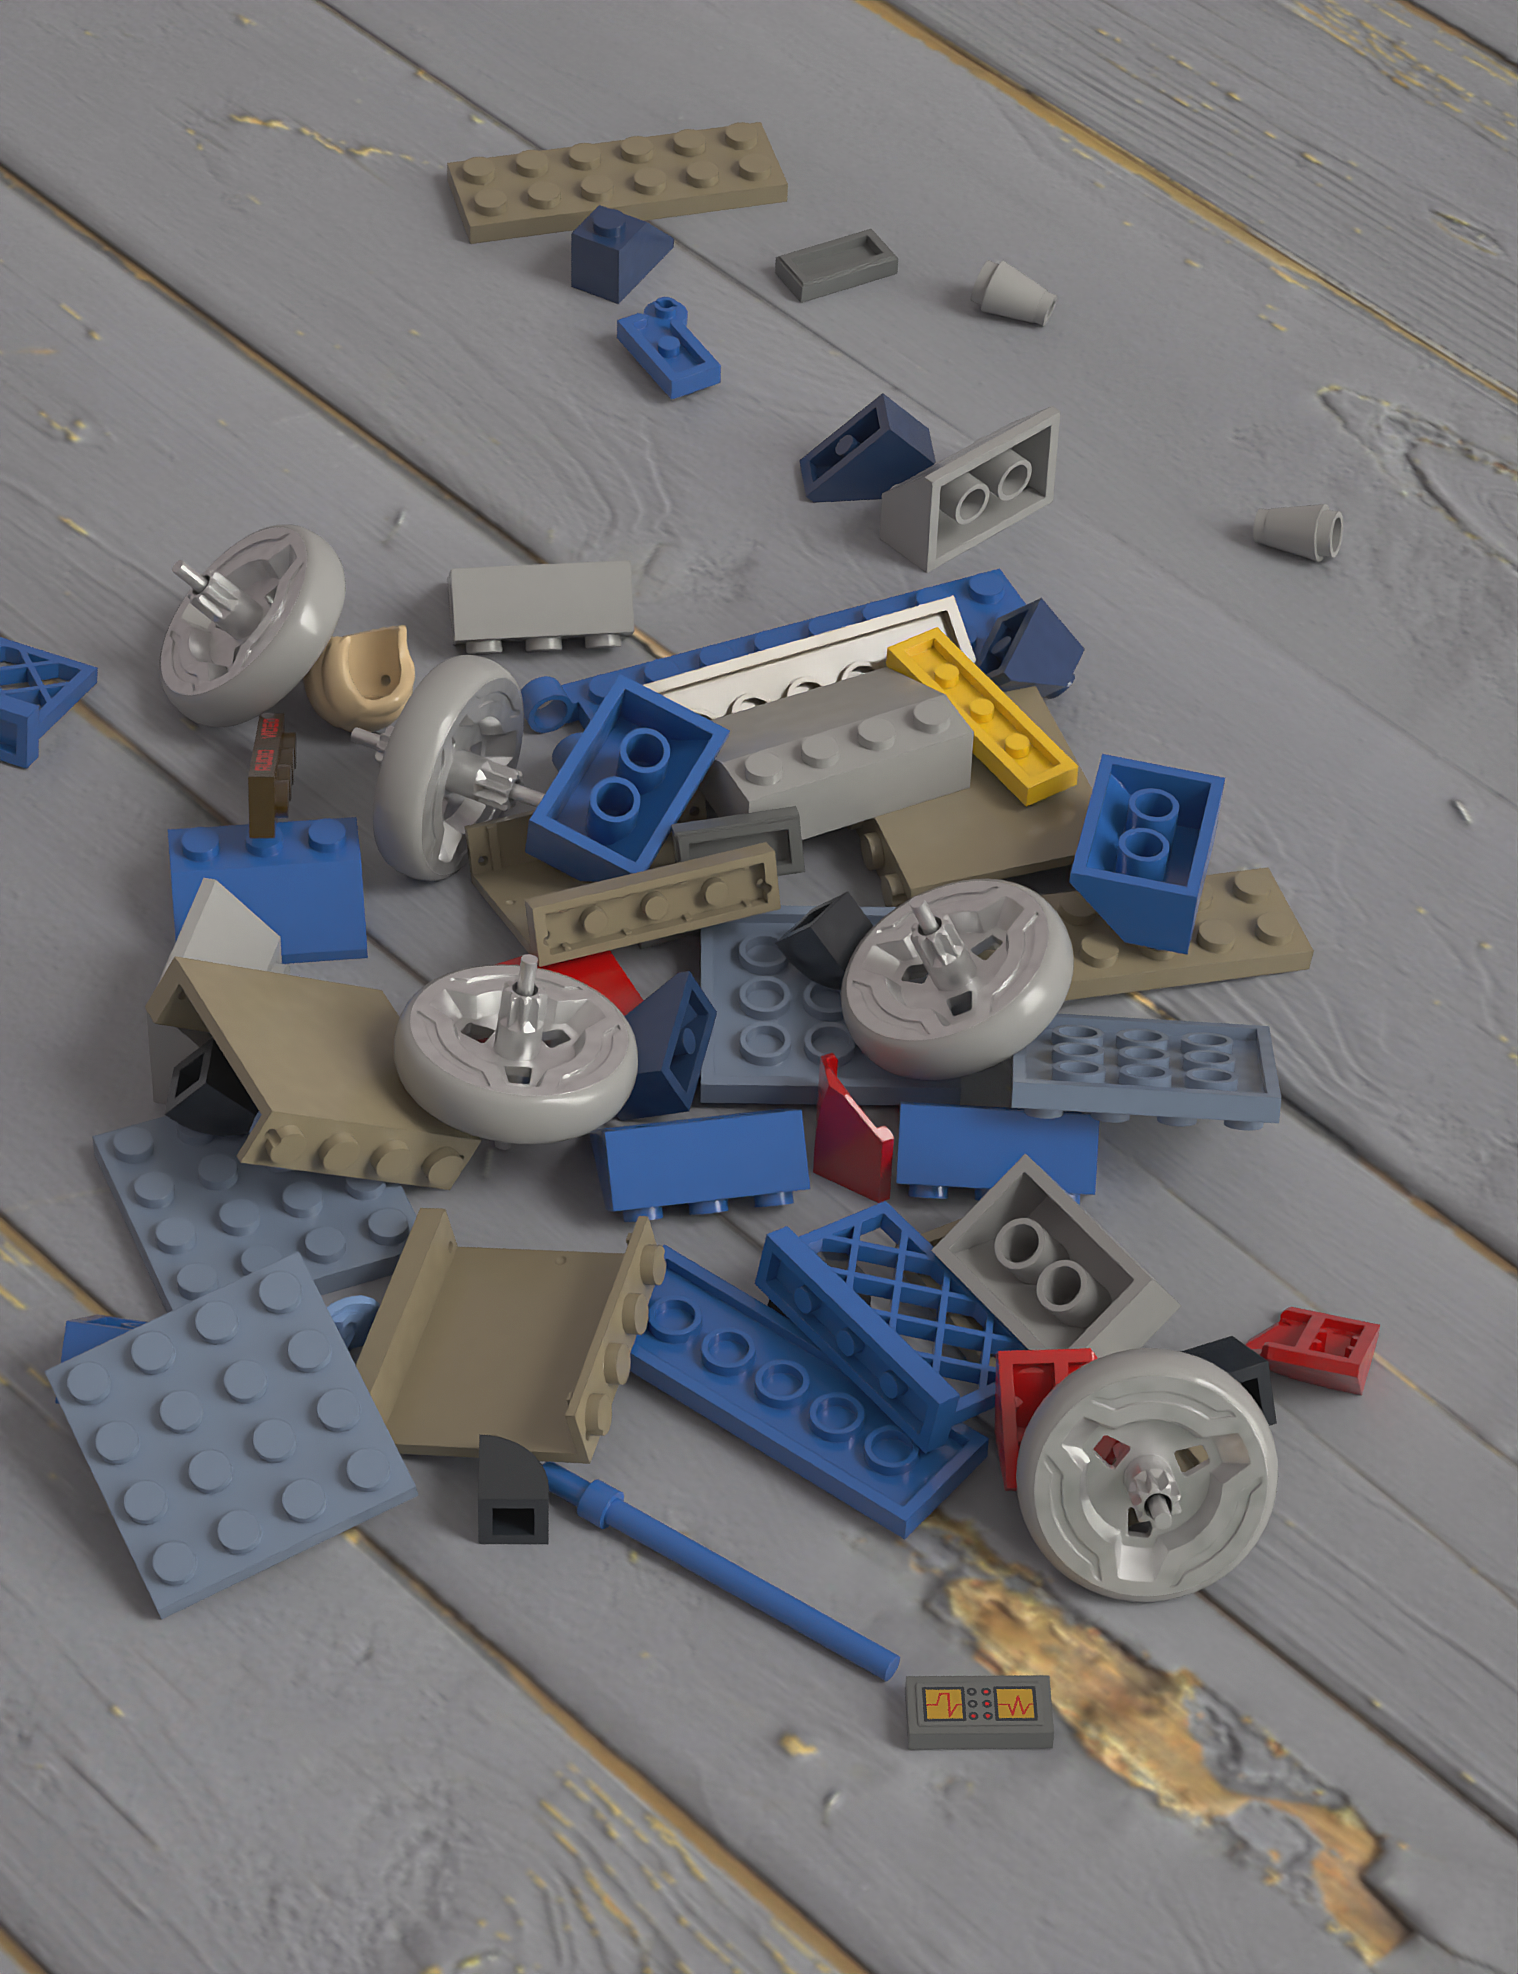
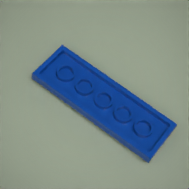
[630,1244,989,1540]

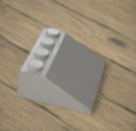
[698,667,974,840]

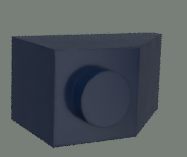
[571,205,674,304]
[799,393,936,503]
[974,598,1085,699]
[617,971,717,1121]

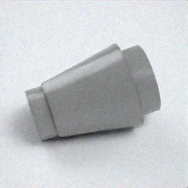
[971,260,1057,326]
[1253,504,1343,562]

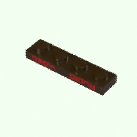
[248,713,297,838]

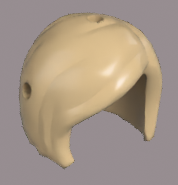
[303,625,415,732]

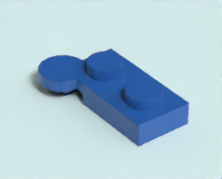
[617,297,721,400]

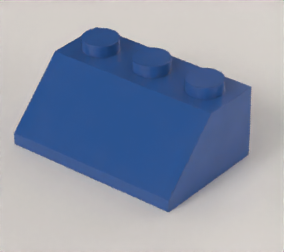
[525,674,730,882]
[1069,754,1225,955]
[168,817,368,964]
[896,1101,1100,1205]
[590,1108,810,1222]

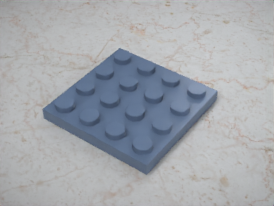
[700,905,961,1105]
[1011,1013,1281,1131]
[92,1116,417,1313]
[44,1251,419,1619]

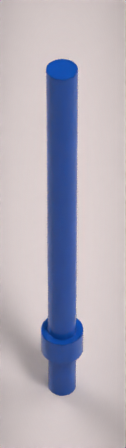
[542,1462,900,1681]

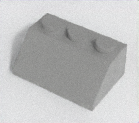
[880,406,1061,573]
[447,560,635,655]
[147,878,290,1104]
[931,1154,1181,1358]

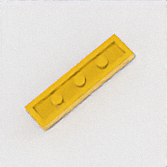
[886,627,1079,807]

